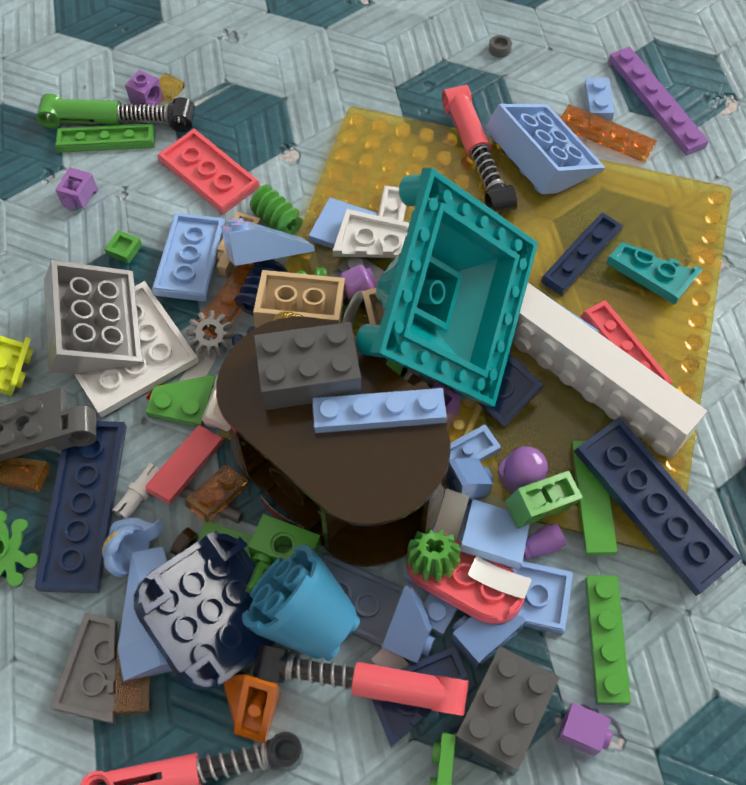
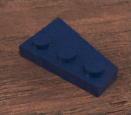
[371,646,468,748]

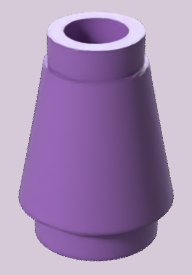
[524,523,567,560]

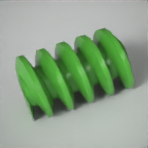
[249,184,303,235]

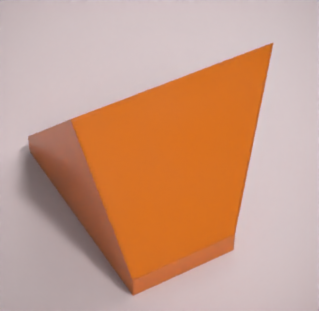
[223,675,281,743]

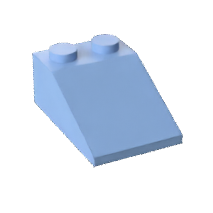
[221,218,315,266]

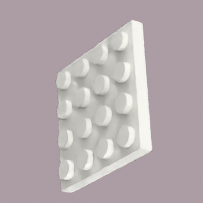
[74,281,199,418]

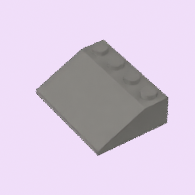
[44,260,142,374]

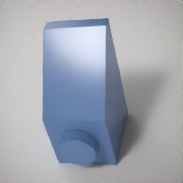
[445,458,494,505]
[381,582,435,663]
[451,615,526,670]

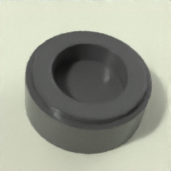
[489,35,512,58]

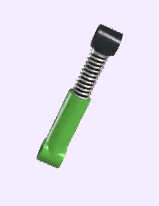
[36,93,195,132]

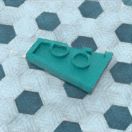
[606,242,703,305]

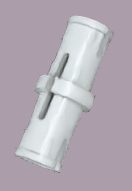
[112,463,160,519]

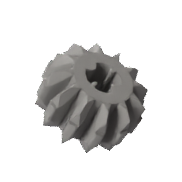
[186,310,234,358]

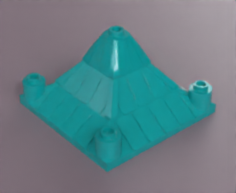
[356,167,538,407]

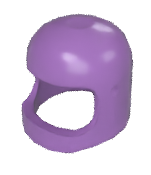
[498,446,548,494]

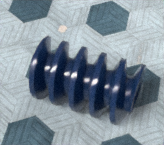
[235,259,287,316]

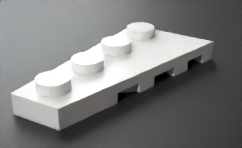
[333,209,409,258]

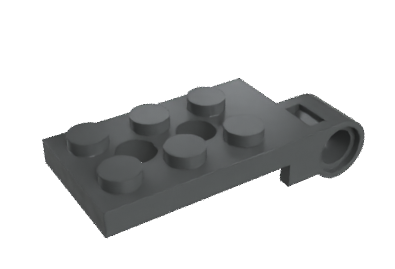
[0,387,96,462]

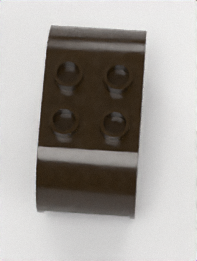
[216,317,450,567]

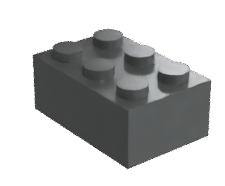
[254,322,361,410]
[455,646,560,775]

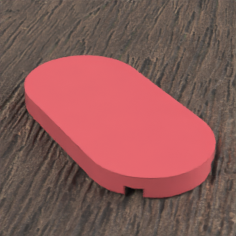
[406,535,524,624]

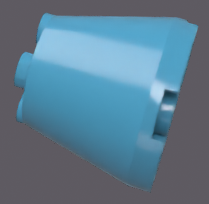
[242,545,360,661]

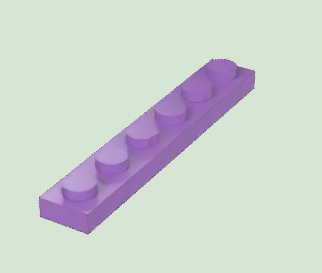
[608,46,709,155]

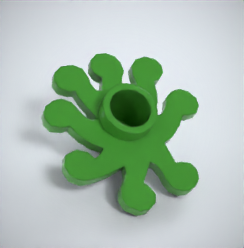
[0,510,39,586]

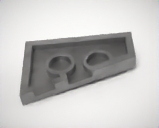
[50,612,118,725]

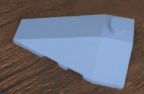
[117,547,172,682]

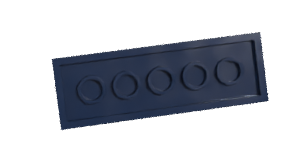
[574,417,742,596]
[34,421,127,593]

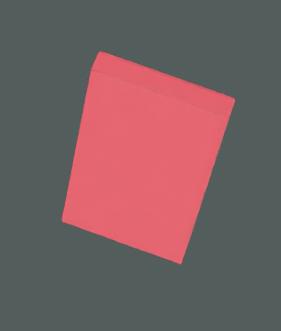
[157,129,260,215]

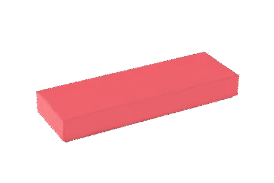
[145,425,223,505]

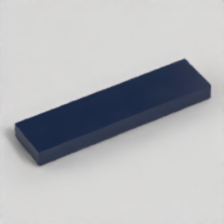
[541,212,624,296]

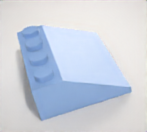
[485,104,605,195]

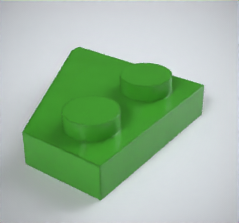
[146,375,216,427]

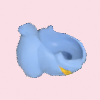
[102,518,163,577]

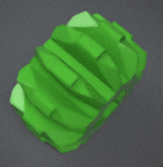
[407,527,461,583]

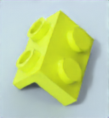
[0,336,34,396]

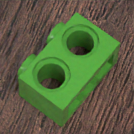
[505,471,583,528]

